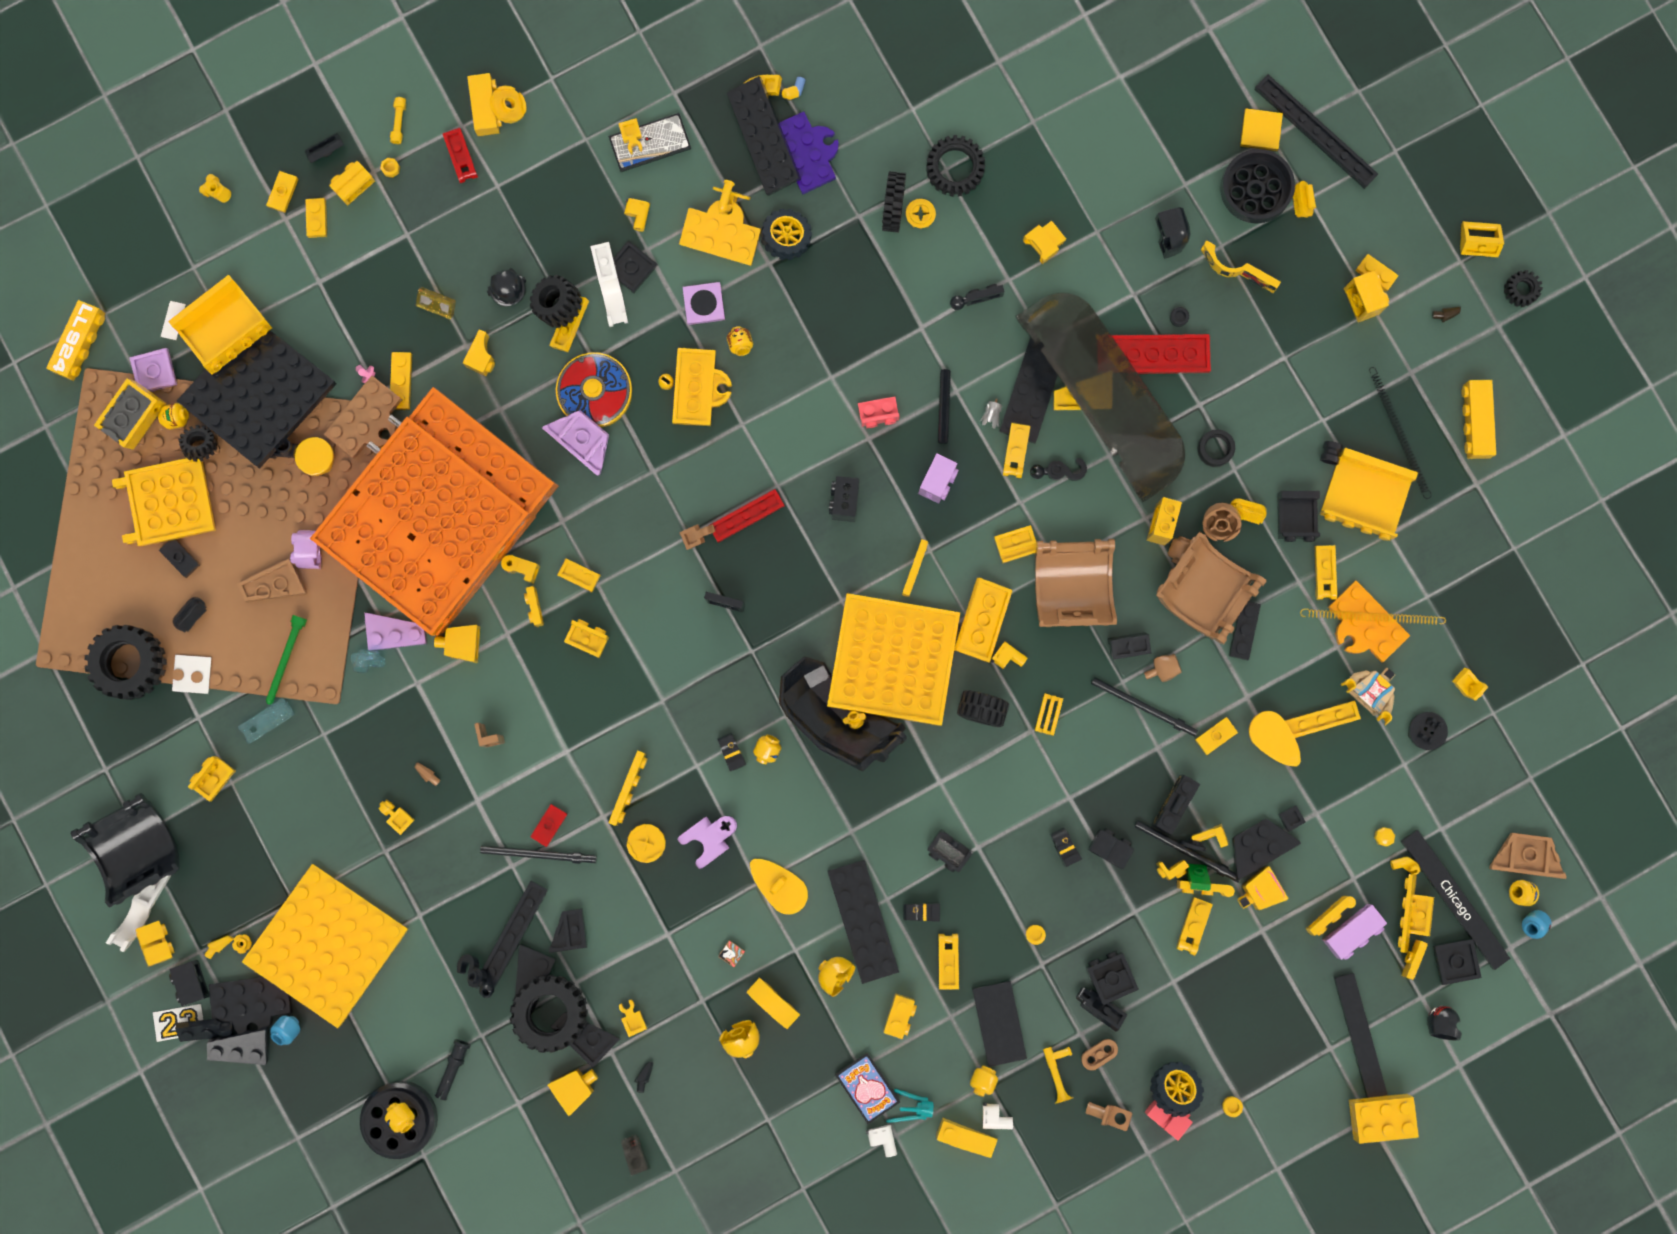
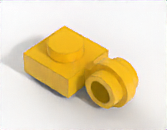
[378,799,415,835]

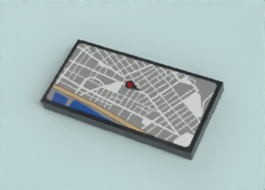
[608,113,691,172]

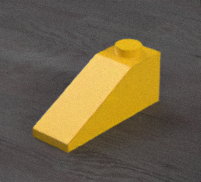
[936,1118,998,1158]

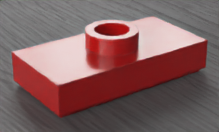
[530,804,568,847]

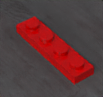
[708,489,785,543]

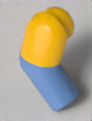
[782,77,806,100]

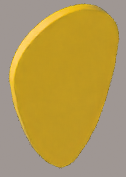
[1249,711,1301,766]
[750,859,808,914]

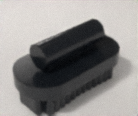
[172,597,207,633]

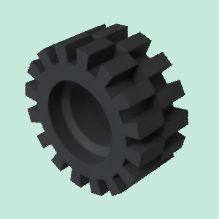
[1504,270,1543,307]
[179,425,217,462]

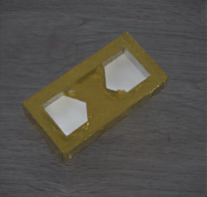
[416,287,456,319]

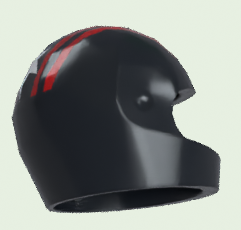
[1427,1006,1462,1041]

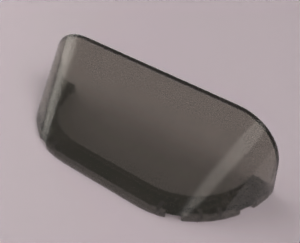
[1015,293,1185,503]

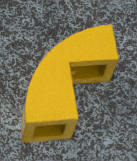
[747,978,800,1029]

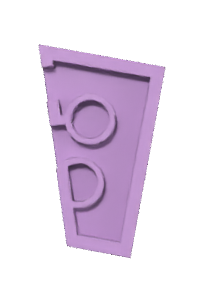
[364,613,427,651]

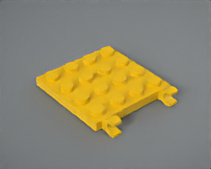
[112,458,216,547]

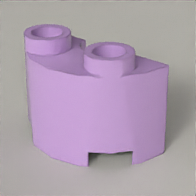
[290,530,322,569]

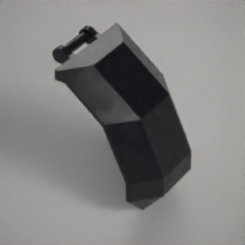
[779,656,907,771]

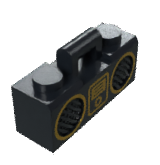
[1152,775,1200,835]

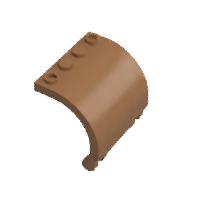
[1156,532,1266,645]
[1035,539,1117,627]

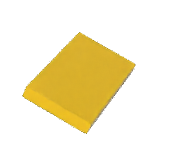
[954,578,1012,663]

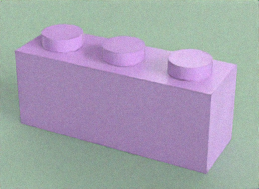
[1323,904,1387,960]

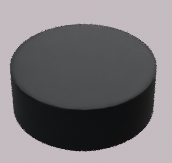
[1170,307,1189,327]

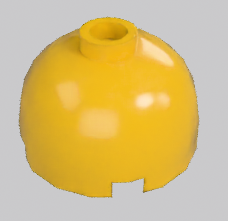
[818,957,855,997]
[719,1020,760,1058]

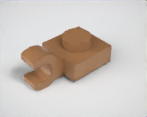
[680,524,716,550]

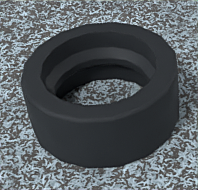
[1197,429,1236,467]

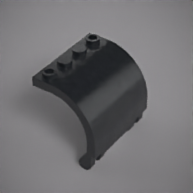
[71,793,179,908]

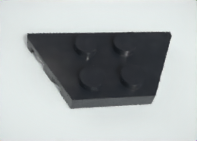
[1232,819,1301,881]

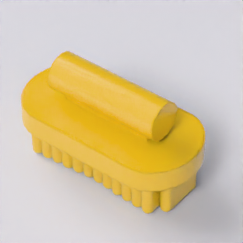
[1293,181,1316,218]
[1230,499,1267,525]

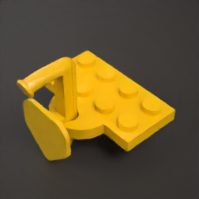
[679,180,762,266]

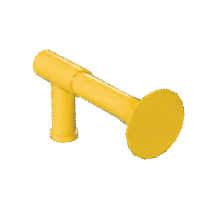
[1043,1047,1074,1104]

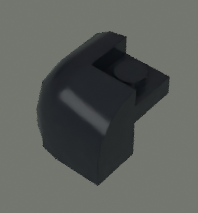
[1155,207,1191,259]

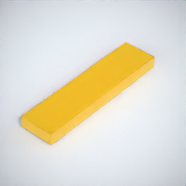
[1285,701,1361,738]

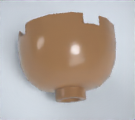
[1203,503,1241,542]

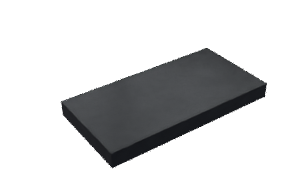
[972,981,1027,1067]

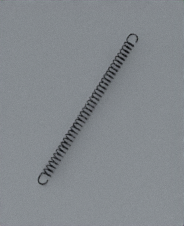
[1369,367,1432,499]

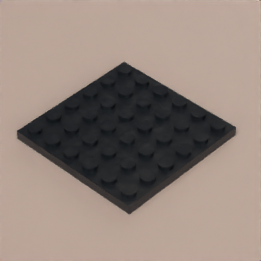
[177,330,337,469]

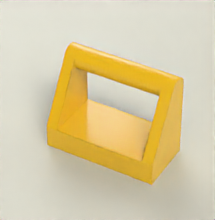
[1460,221,1504,257]

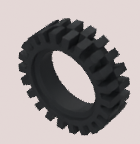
[926,135,985,197]
[882,171,906,233]

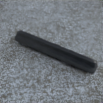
[938,369,951,444]

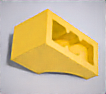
[463,329,495,376]

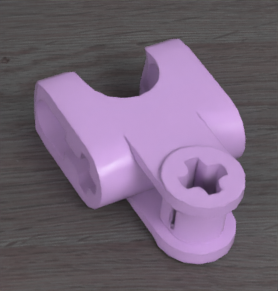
[678,816,737,869]

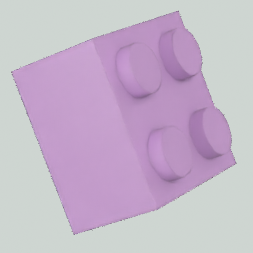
[919,454,959,504]

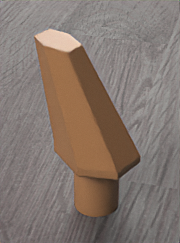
[414,762,440,786]

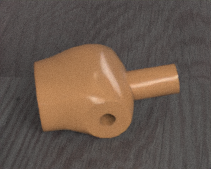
[1144,654,1182,682]

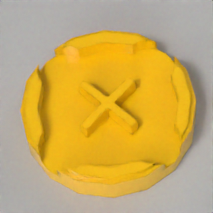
[627,824,666,863]

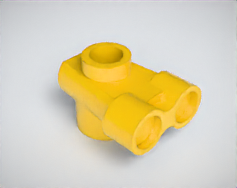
[199,174,231,203]

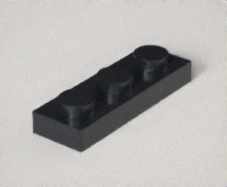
[1229,601,1261,661]

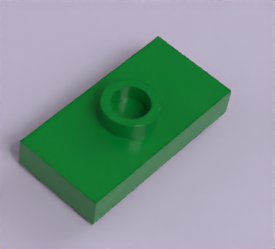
[1186,863,1211,891]

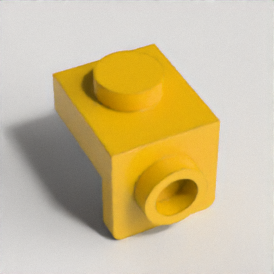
[1452,667,1488,700]
[1156,860,1189,880]

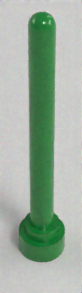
[266,615,307,705]

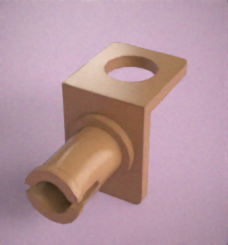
[1086,1102,1132,1131]

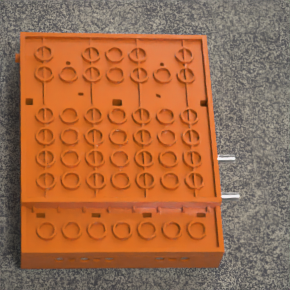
[310,387,559,636]

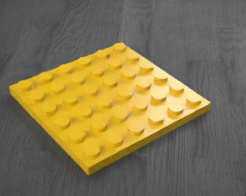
[827,593,960,726]
[242,864,409,1028]

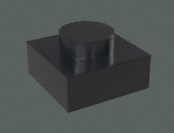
[1278,805,1306,832]

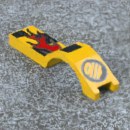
[1201,240,1281,293]

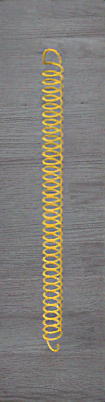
[1300,609,1446,624]

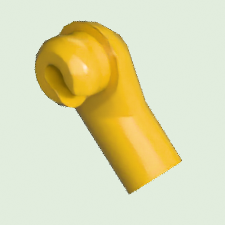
[1390,857,1420,875]

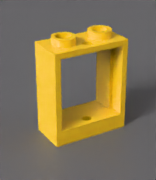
[1146,497,1182,546]

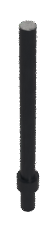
[1091,677,1198,737]
[1134,820,1240,883]
[480,846,597,864]

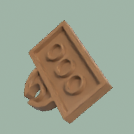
[324,376,402,459]

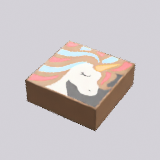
[718,940,745,967]

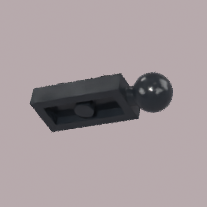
[950,284,1005,310]

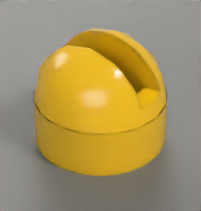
[658,374,674,390]

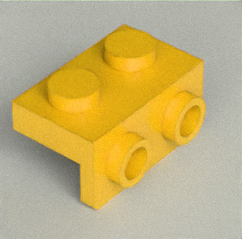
[564,619,609,658]
[188,756,236,802]

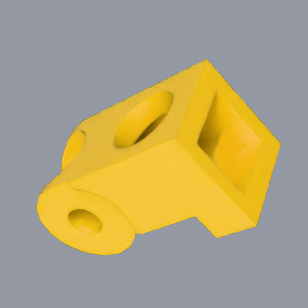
[501,555,540,584]

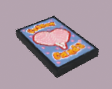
[835,1052,900,1124]

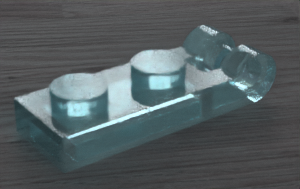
[238,698,295,744]

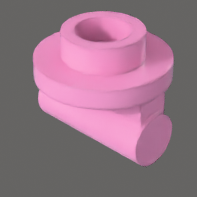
[356,365,375,384]

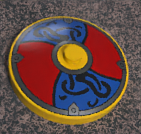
[556,353,632,428]

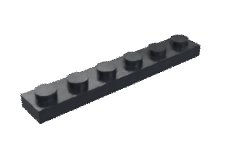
[483,881,548,989]

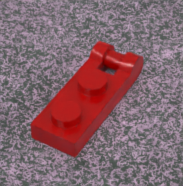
[443,128,478,184]

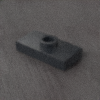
[305,133,344,163]
[159,539,200,578]

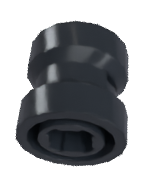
[1320,441,1343,465]

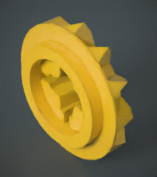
[906,199,936,229]

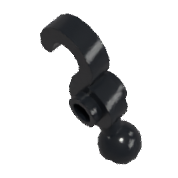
[1030,458,1087,481]
[457,954,495,998]

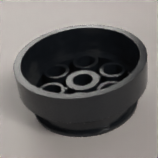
[1220,149,1295,224]
[360,1081,438,1159]

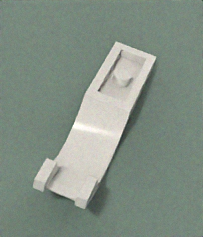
[590,242,628,327]
[106,875,171,952]

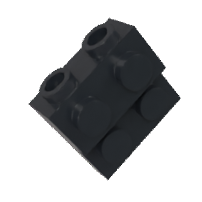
[1086,950,1139,1005]

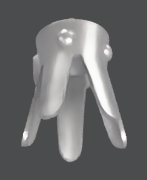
[980,399,1002,429]

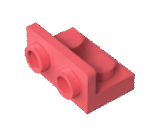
[858,397,900,428]

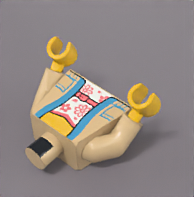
[1341,668,1395,726]

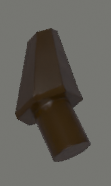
[1432,307,1461,322]

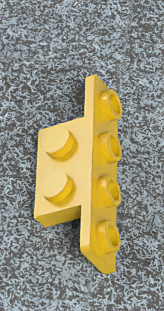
[1398,874,1434,953]

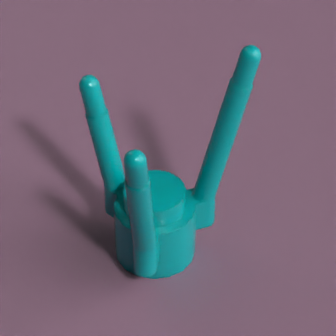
[886,1089,934,1123]

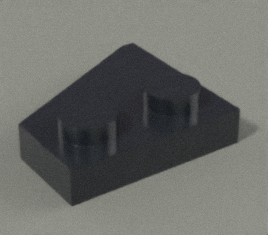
[549,908,587,953]

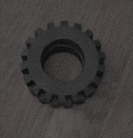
[530,275,582,328]
[957,690,1009,727]

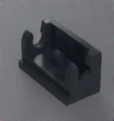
[1107,632,1152,660]

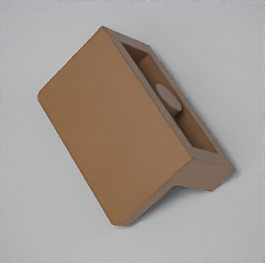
[474,723,505,748]

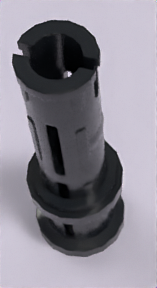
[435,1039,471,1100]

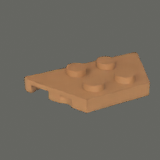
[1489,833,1566,879]

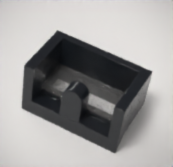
[927,829,973,873]

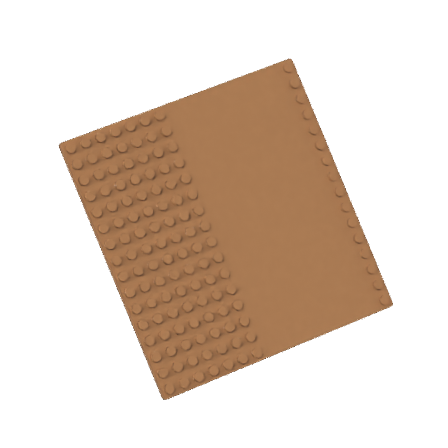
[36,368,377,704]

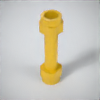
[390,97,406,144]

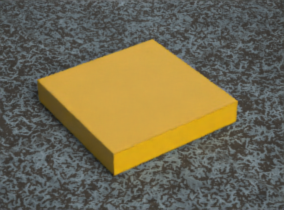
[1240,108,1283,151]

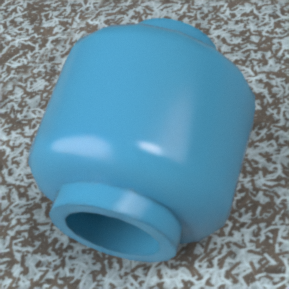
[1522,910,1552,939]
[270,1016,301,1045]

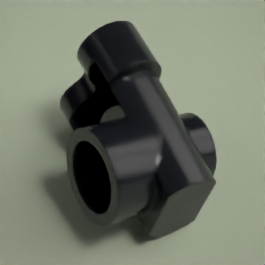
[270,439,298,459]

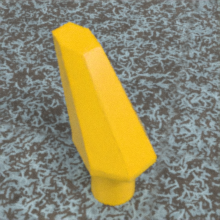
[204,936,234,959]

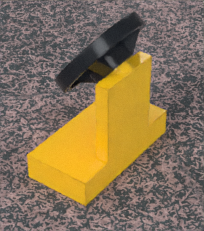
[1179,824,1229,852]

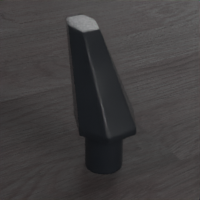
[634,1062,654,1093]

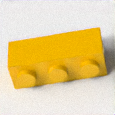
[467,73,502,136]

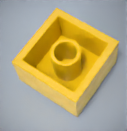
[1344,270,1389,323]

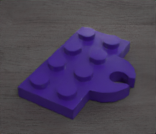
[779,111,839,195]

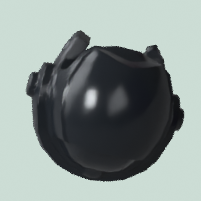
[487,268,527,306]

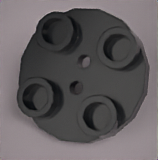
[1408,712,1448,750]

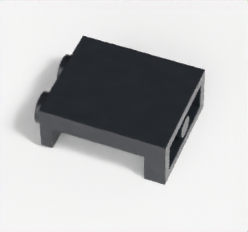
[1277,491,1320,542]

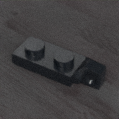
[175,1019,234,1042]

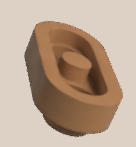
[1081,1039,1118,1070]

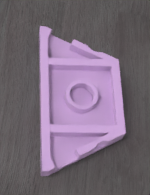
[542,410,609,476]

